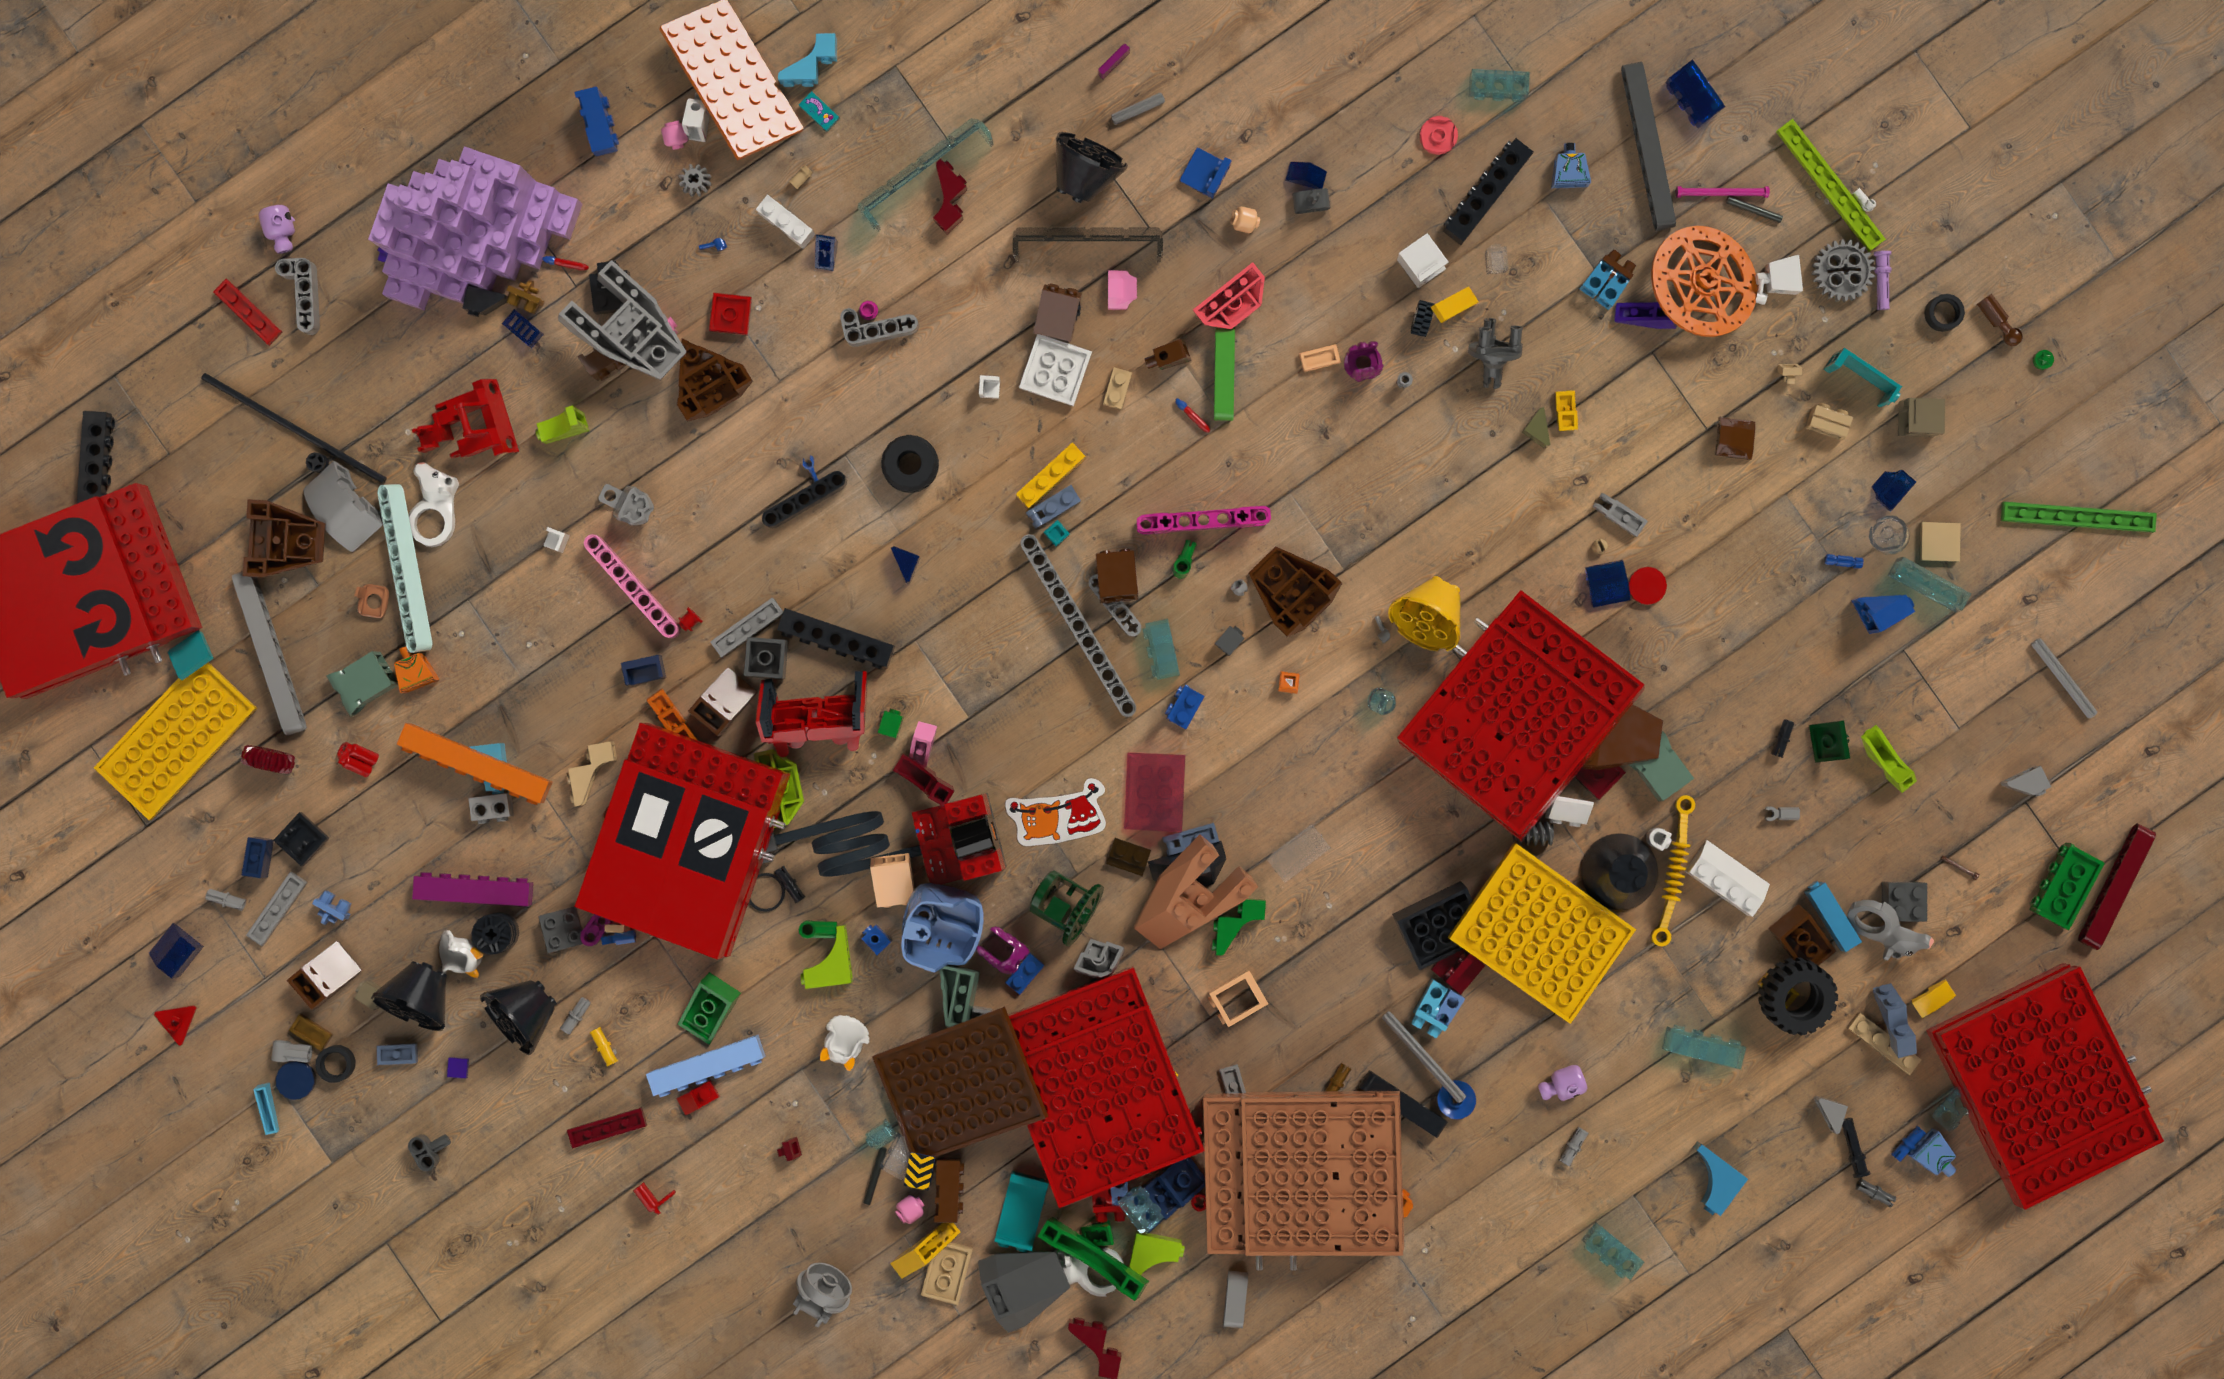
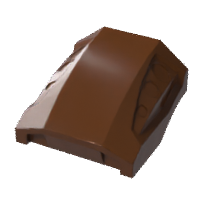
[1715,416,1755,460]

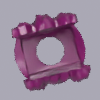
[1344,341,1384,382]
[976,926,1029,974]

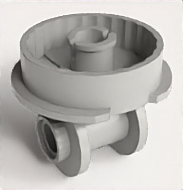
[793,1263,852,1328]

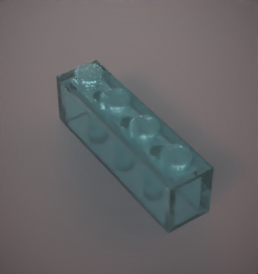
[1888,557,1971,612]
[1662,1024,1746,1070]

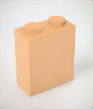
[870,853,915,908]

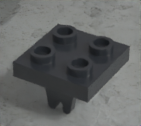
[273,812,329,866]

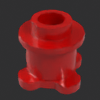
[678,607,703,632]

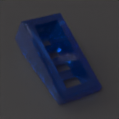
[502,309,544,348]

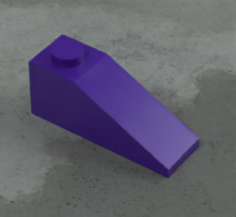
[1614,302,1677,329]

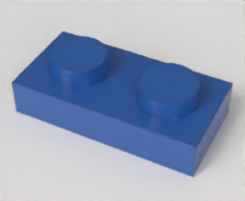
[1005,953,1045,995]

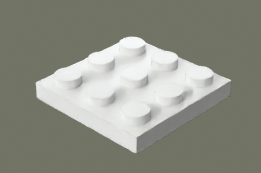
[1019,334,1092,407]

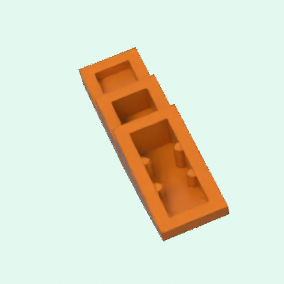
[646,688,699,741]

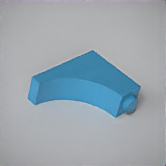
[1693,1141,1748,1216]

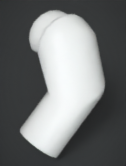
[1852,188,1876,212]

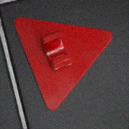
[154,1006,197,1046]

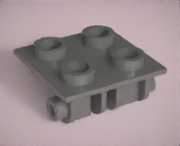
[538,907,583,953]

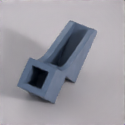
[1873,983,1917,1058]

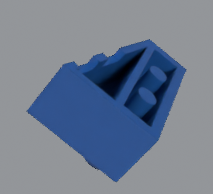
[574,86,619,157]

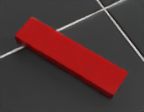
[213,279,282,346]

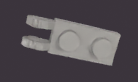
[1593,493,1648,537]

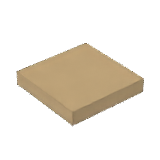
[1920,522,1961,562]

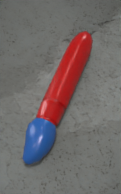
[542,256,589,271]
[1176,398,1210,433]

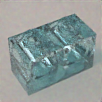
[1117,1187,1164,1233]

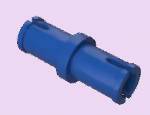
[1891,1126,1926,1162]

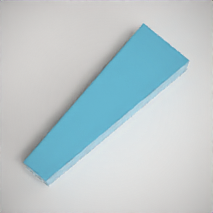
[253,1082,279,1135]

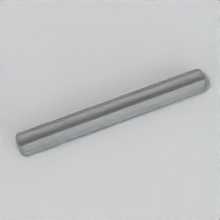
[2032,638,2097,718]

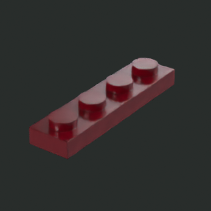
[567,1107,647,1149]

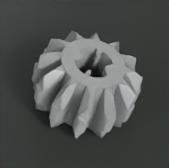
[679,164,711,197]

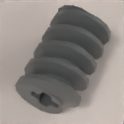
[1512,822,1554,846]

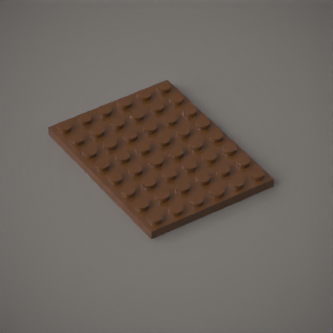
[872,1006,1048,1157]

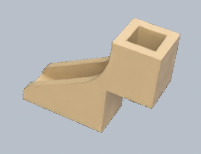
[567,741,617,806]

